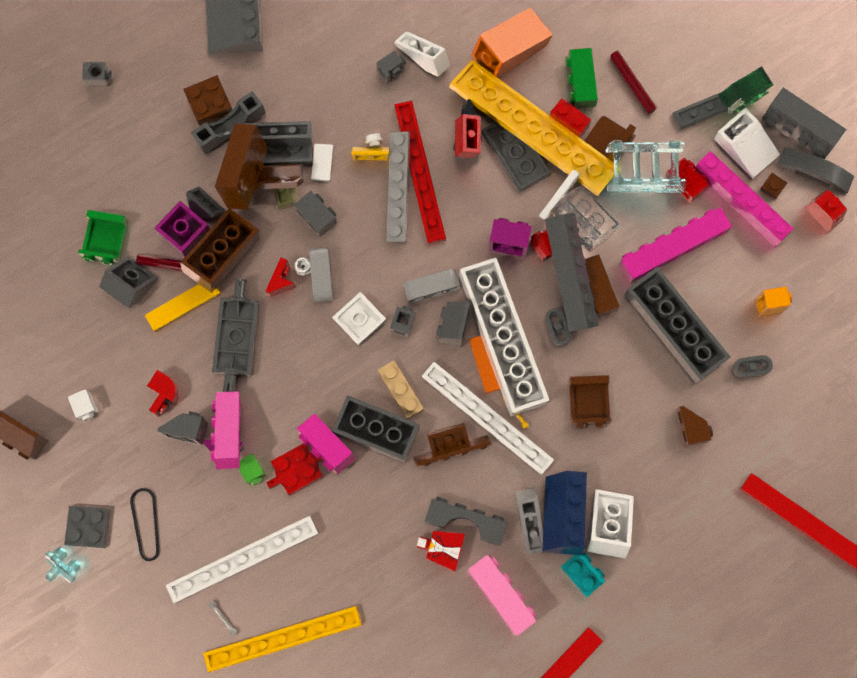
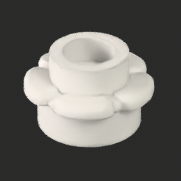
[365,133,383,147]
[294,257,311,276]

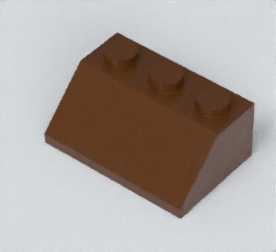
[0,411,48,460]

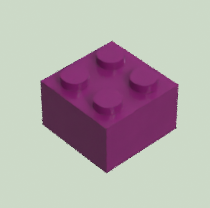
[154,201,210,257]
[489,218,532,258]

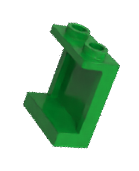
[78,210,128,265]

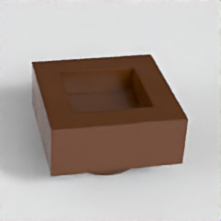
[760,173,787,199]

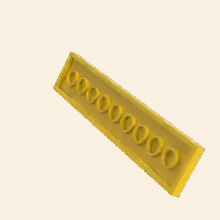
[449,59,620,196]

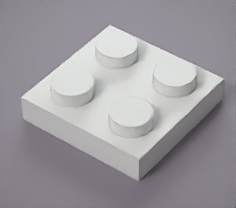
[332,292,386,346]

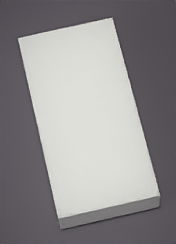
[311,144,334,182]

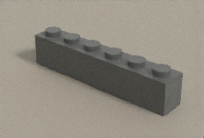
[545,213,599,332]

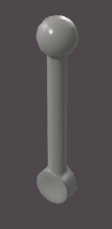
[209,601,237,636]

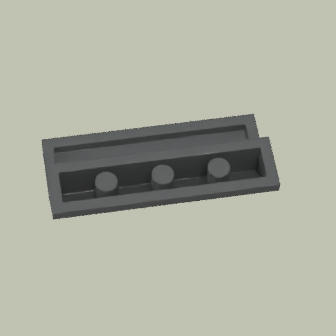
[237,121,313,166]

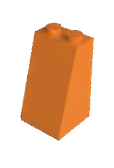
[471,8,552,79]

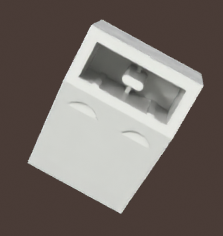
[714,108,780,179]

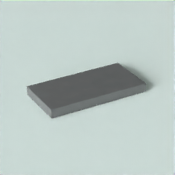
[481,122,552,193]

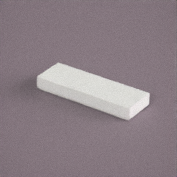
[539,170,581,220]

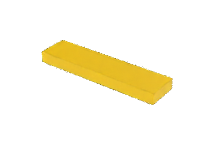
[145,284,221,332]

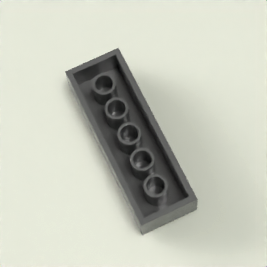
[624,267,731,384]

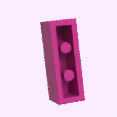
[297,413,355,475]

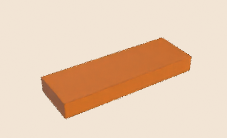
[469,336,500,394]

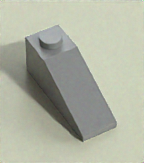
[515,488,543,555]

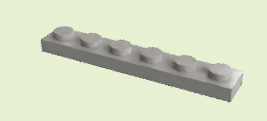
[387,132,410,243]

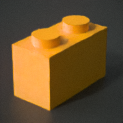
[755,286,792,317]

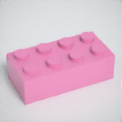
[468,555,536,636]

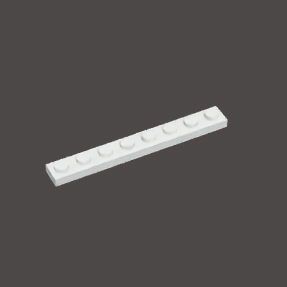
[422,362,554,476]
[166,516,319,603]

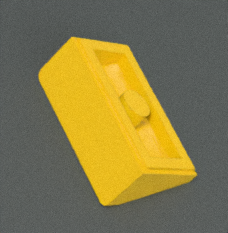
[351,147,390,161]

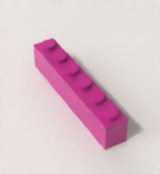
[695,151,794,248]
[619,207,732,284]

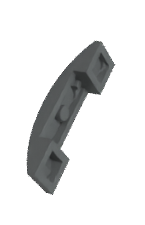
[777,148,854,194]

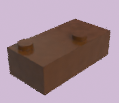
[215,124,268,210]
[180,209,260,293]

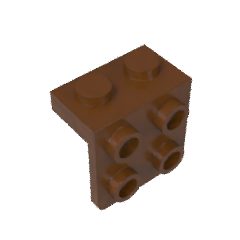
[584,116,636,163]

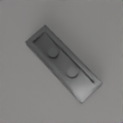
[672,92,731,130]

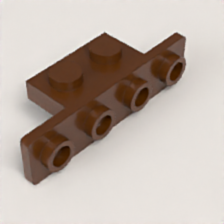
[413,423,491,467]

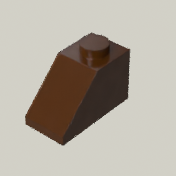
[676,406,713,447]

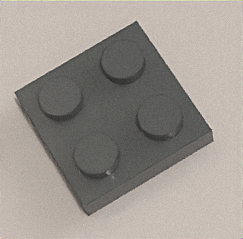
[64,506,110,548]

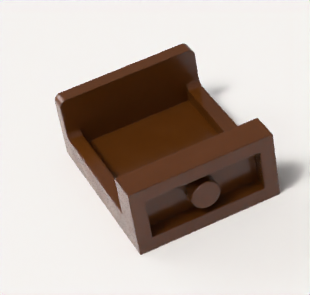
[569,375,612,429]

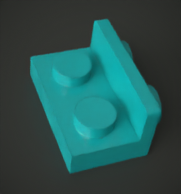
[560,552,606,598]

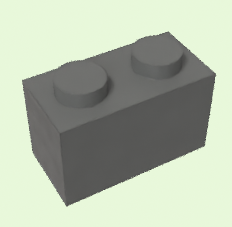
[294,191,337,237]

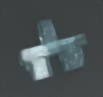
[45,547,81,583]

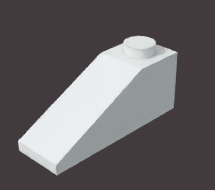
[394,31,450,76]

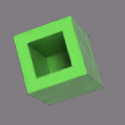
[238,453,266,486]

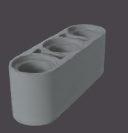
[309,247,333,302]
[403,269,461,303]

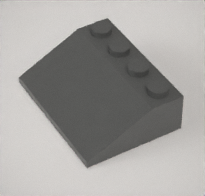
[205,0,263,55]

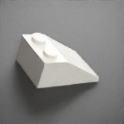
[586,489,634,559]

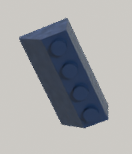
[542,471,587,556]

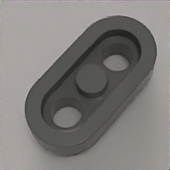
[545,308,571,346]
[733,355,773,378]

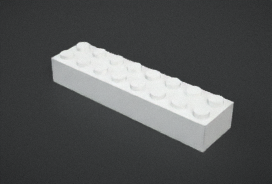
[458,258,549,417]

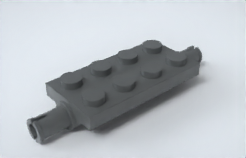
[212,278,259,392]

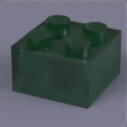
[718,66,773,114]

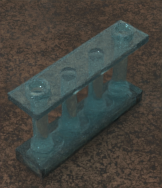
[606,140,686,193]

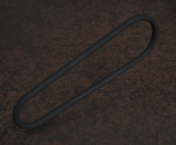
[130,488,159,561]

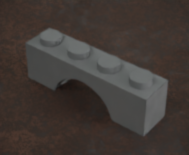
[191,91,266,154]
[425,497,507,547]

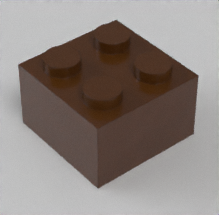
[183,75,233,127]

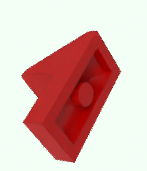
[265,257,296,297]

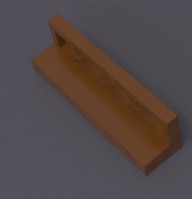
[255,164,304,190]

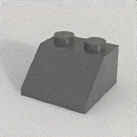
[99,256,158,309]
[436,301,470,347]
[158,411,208,445]

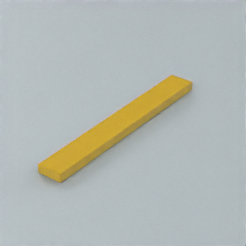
[203,606,362,673]

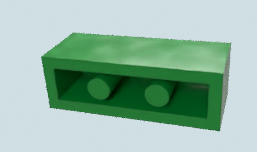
[565,48,598,108]

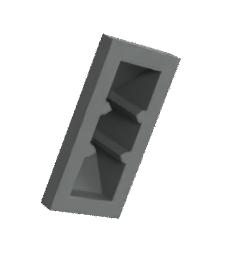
[186,186,225,219]

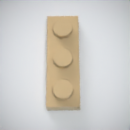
[378,360,424,419]

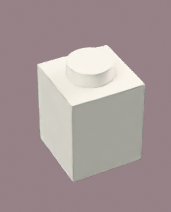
[68,389,98,421]

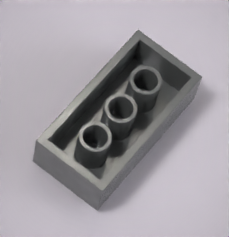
[762,87,847,159]
[332,395,420,463]

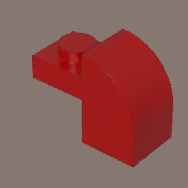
[147,370,179,417]

